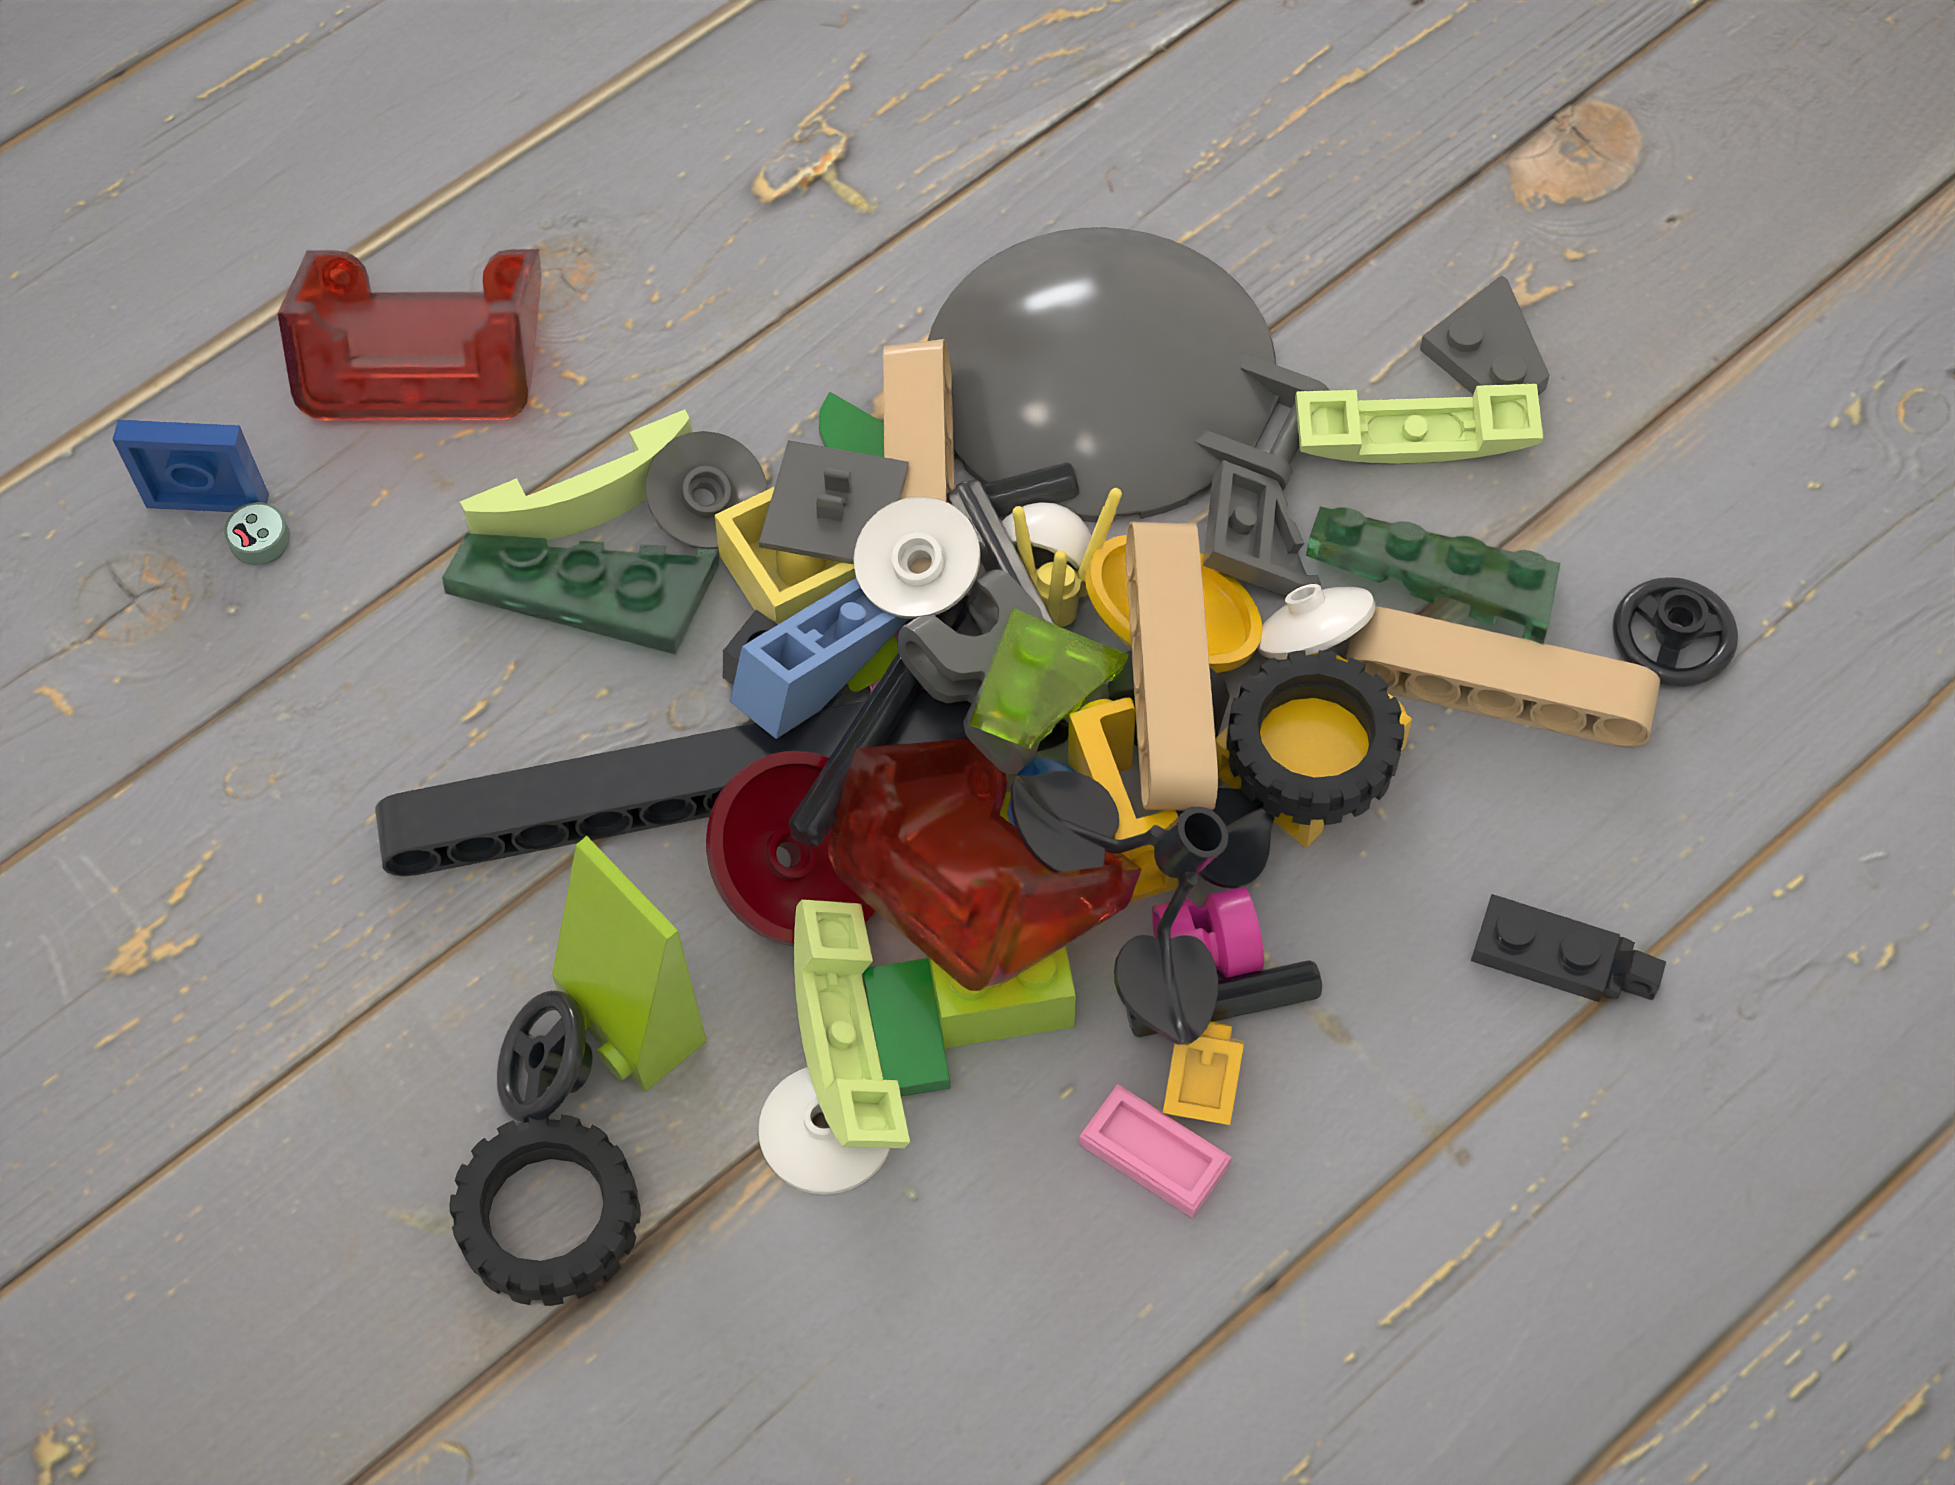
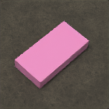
[1079,1084,1232,1219]

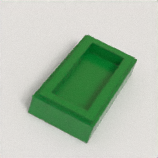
[863,958,951,1097]

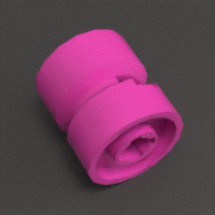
[1152,887,1264,978]

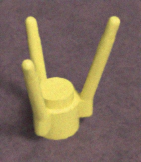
[1012,488,1122,628]

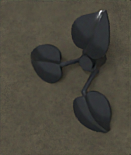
[1010,771,1275,1046]

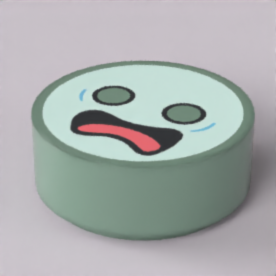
[224,502,290,565]

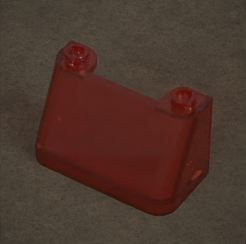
[277,249,542,420]
[828,738,1142,991]

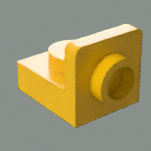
[1163,1021,1244,1125]

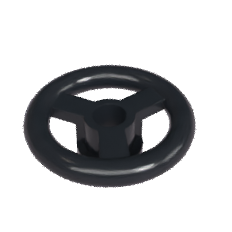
[1612,577,1738,687]
[497,990,593,1123]

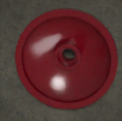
[706,751,894,946]

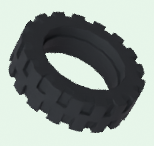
[1226,650,1405,825]
[449,1114,641,1306]

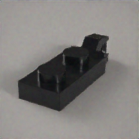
[1471,894,1666,1002]

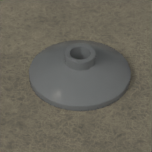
[645,431,767,550]

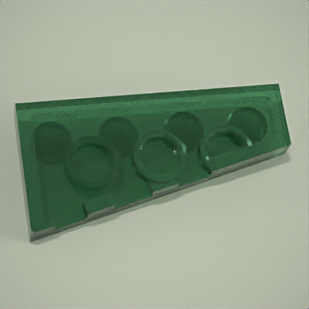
[1306,506,1561,645]
[442,533,719,655]

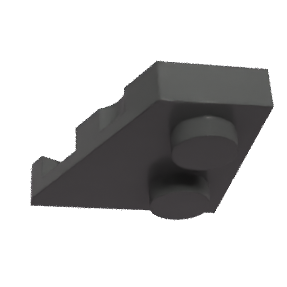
[1420,275,1550,395]
[1203,460,1321,597]

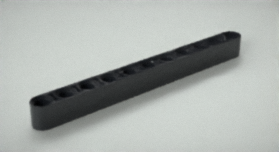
[375,689,1069,877]

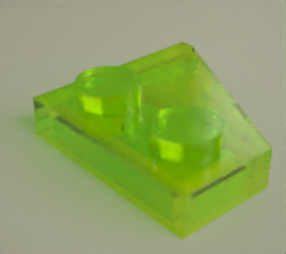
[969,608,1129,749]

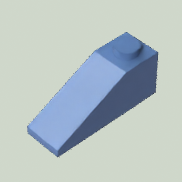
[730,578,909,739]

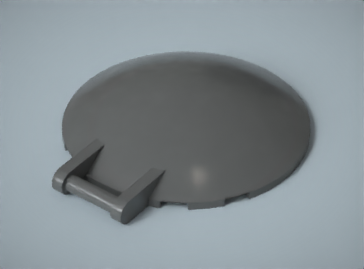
[927,227,1330,522]

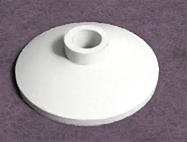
[854,497,981,619]
[1257,584,1376,660]
[758,1067,891,1195]

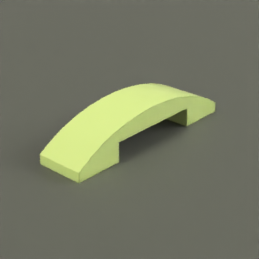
[1295,384,1543,464]
[460,409,692,545]
[794,900,910,1149]

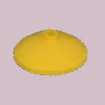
[1085,535,1263,673]

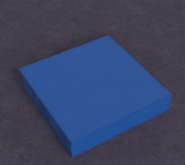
[112,420,269,512]

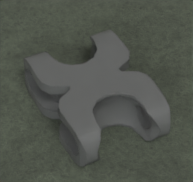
[898,570,1109,774]

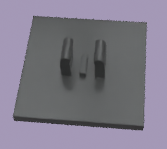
[759,440,909,564]

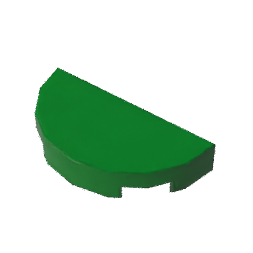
[819,392,884,457]

